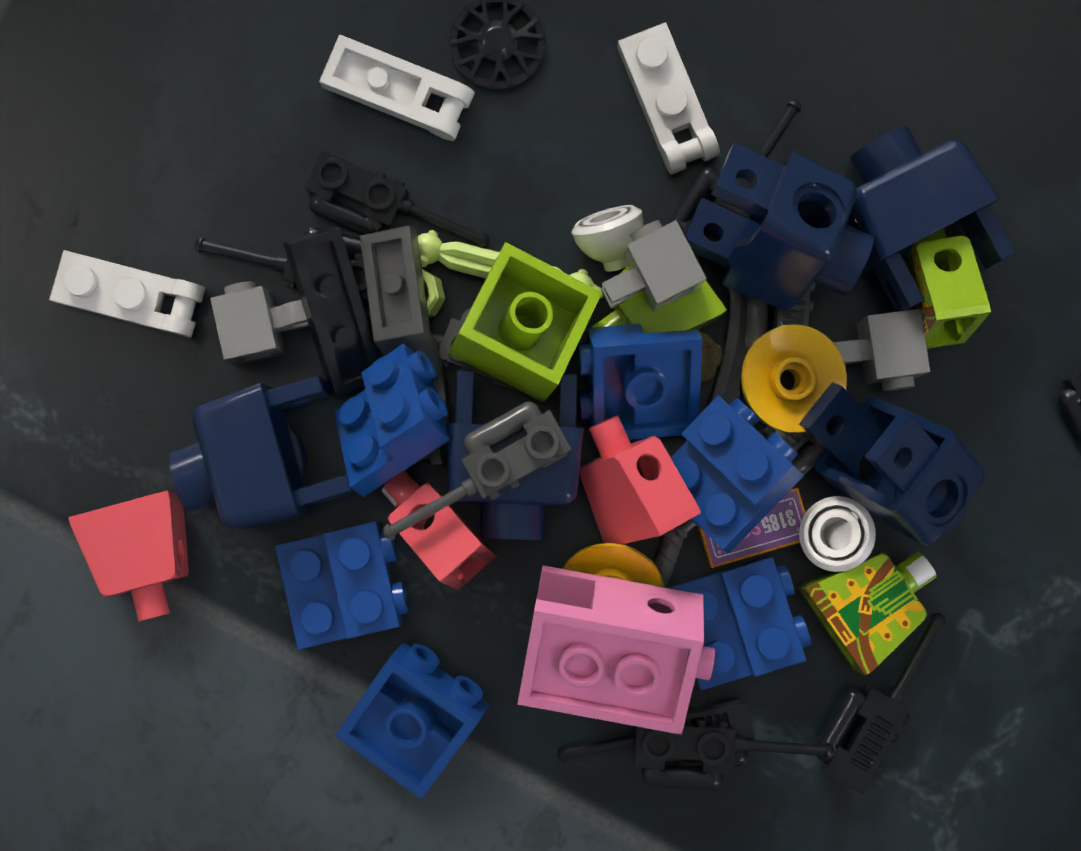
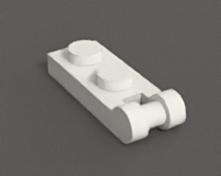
[617,22,720,175]
[319,34,475,141]
[49,250,206,338]

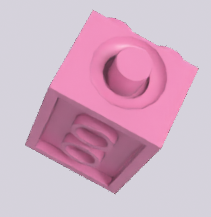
[518,565,715,735]

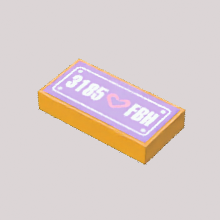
[697,488,806,568]

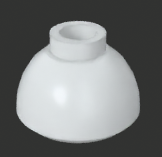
[571,205,644,272]
[799,496,876,572]

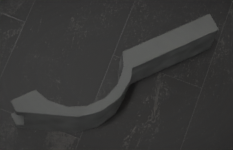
[360,226,449,471]

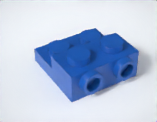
[576,324,703,443]
[333,343,450,497]
[671,395,804,554]
[275,521,409,650]
[667,556,811,691]
[335,641,490,799]

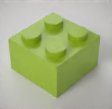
[448,242,602,403]

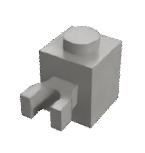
[601,220,707,312]
[210,281,309,366]
[833,309,930,391]

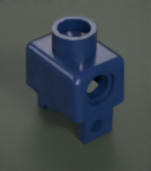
[846,126,1016,312]
[685,142,874,310]
[447,371,584,540]
[169,375,356,529]
[799,382,985,545]

